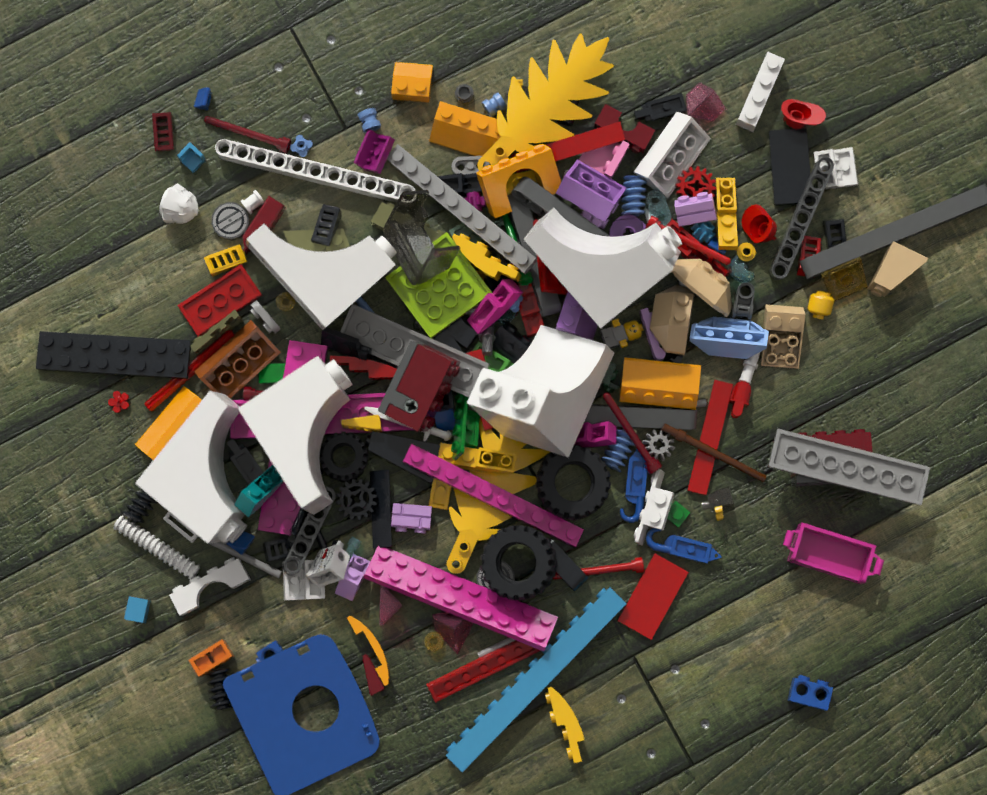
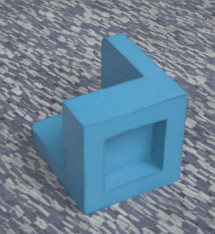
[177,142,206,173]
[124,596,151,624]

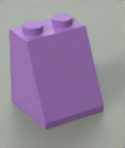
[556,291,598,340]

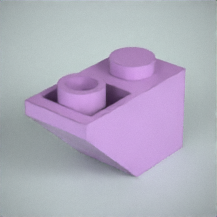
[335,554,370,601]

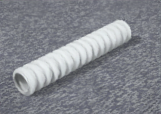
[114,515,200,580]

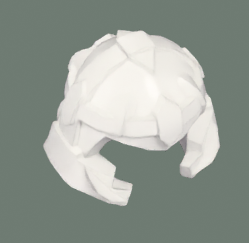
[159,183,199,224]

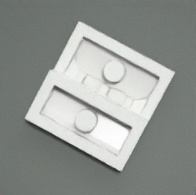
[814,147,858,189]
[283,560,325,601]

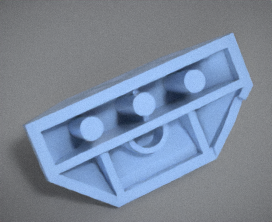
[690,317,769,359]

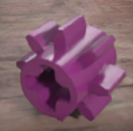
[464,192,486,212]

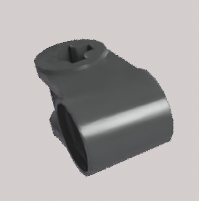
[732,282,755,320]

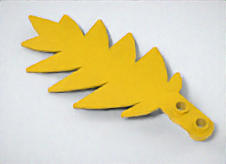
[477,34,614,171]
[447,418,550,574]

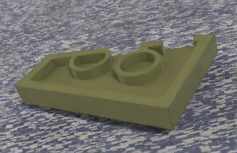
[283,228,350,252]
[190,310,243,355]

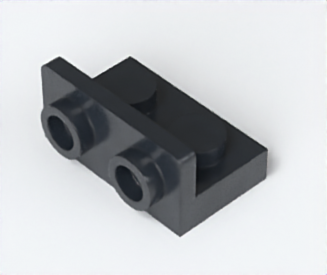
[493,322,533,364]

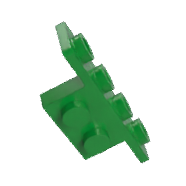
[451,392,480,460]

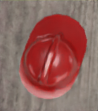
[781,99,826,129]
[741,205,777,243]

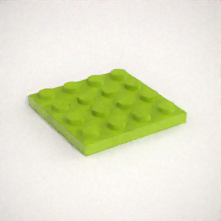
[385,232,492,338]

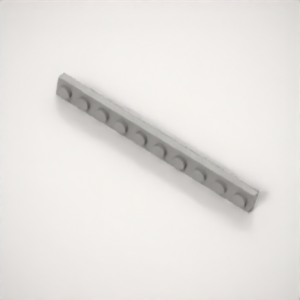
[387,144,538,275]

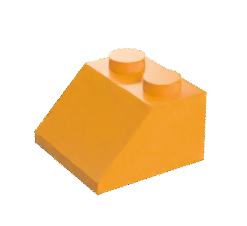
[391,62,433,103]

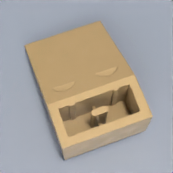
[761,304,805,369]

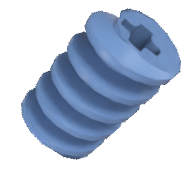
[621,175,647,216]
[601,429,635,472]

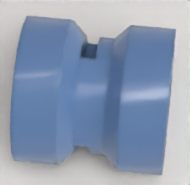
[482,93,507,118]
[358,108,381,133]

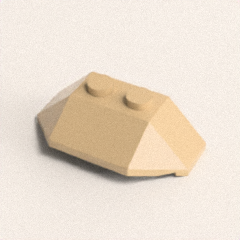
[671,259,733,317]
[650,285,695,355]

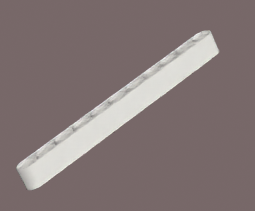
[215,139,416,205]

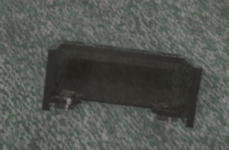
[384,190,460,285]

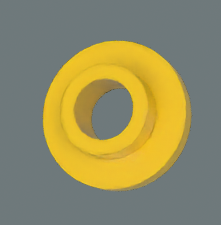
[737,243,756,262]

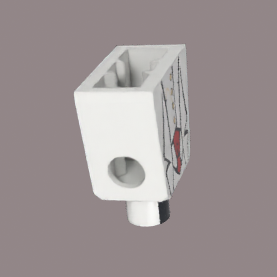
[306,540,350,587]

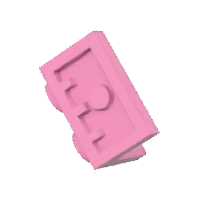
[579,141,630,179]

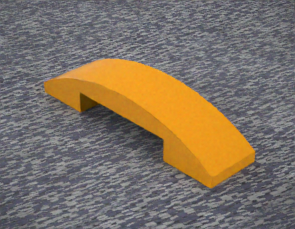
[347,616,389,686]

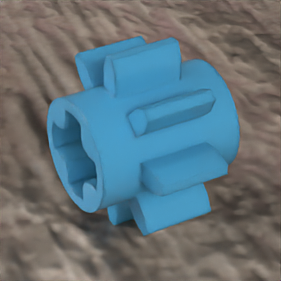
[691,221,715,243]

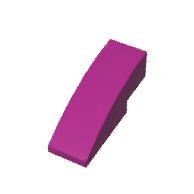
[467,279,523,334]
[574,421,617,448]

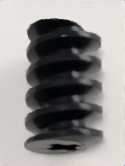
[121,487,158,524]
[206,668,233,710]

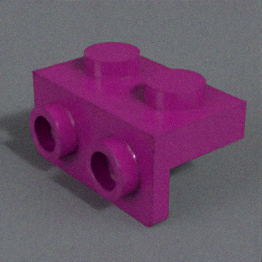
[354,129,395,174]

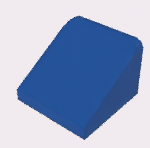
[194,87,212,110]
[707,237,727,255]
[435,409,455,431]
[227,532,255,555]

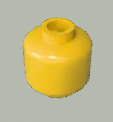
[807,290,834,319]

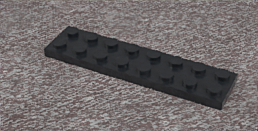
[36,331,192,379]

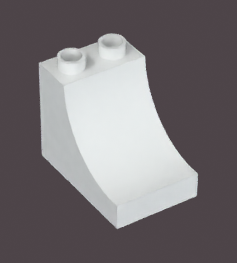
[524,208,682,328]
[246,224,397,330]
[467,325,614,457]
[238,356,353,515]
[136,391,247,544]

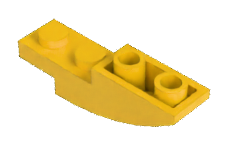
[716,178,738,250]
[452,234,522,282]
[438,443,517,474]
[545,687,585,763]

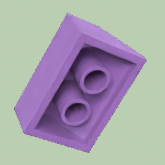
[556,160,626,222]

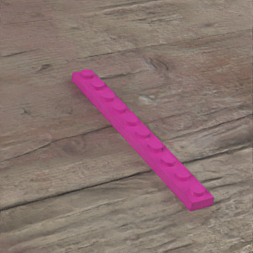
[402,444,584,547]

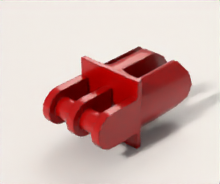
[729,381,751,418]

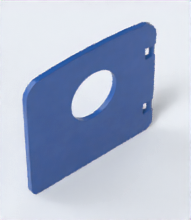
[223,634,379,795]

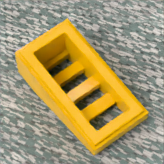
[204,244,247,277]
[341,415,382,433]

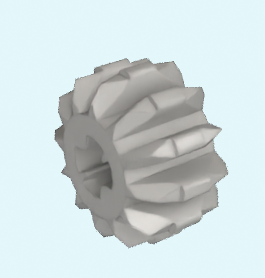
[642,429,675,461]

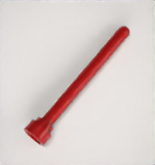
[645,216,731,265]
[552,557,644,580]

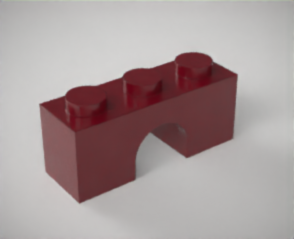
[594,104,655,154]

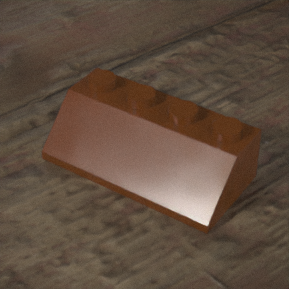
[194,320,281,399]

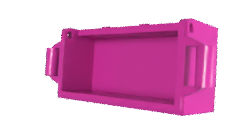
[783,523,884,584]

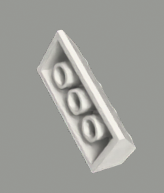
[634,112,711,198]

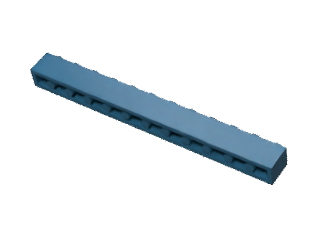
[446,587,626,772]

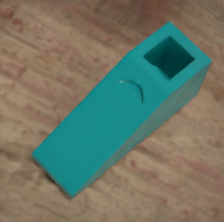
[234,464,284,517]

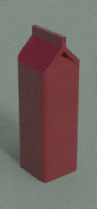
[242,196,286,256]

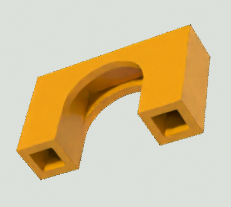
[476,144,561,218]

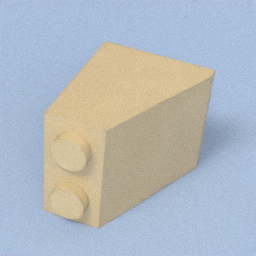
[867,241,928,297]

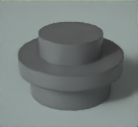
[455,84,474,103]

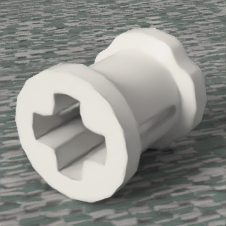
[240,190,264,215]

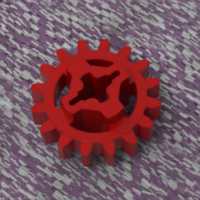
[675,166,717,198]

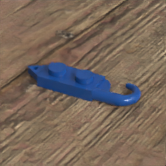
[620,449,647,523]
[646,528,722,564]

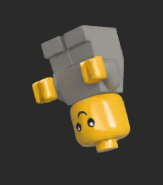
[600,318,644,349]

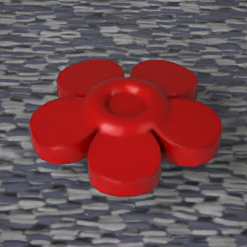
[108,391,129,413]

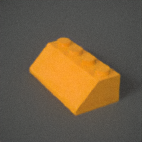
[429,101,508,156]
[619,357,701,410]
[135,386,202,460]

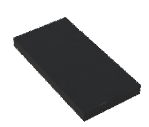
[768,128,812,206]

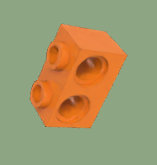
[189,639,235,677]

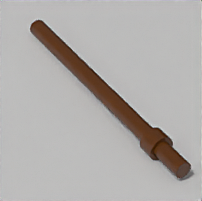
[662,423,767,482]

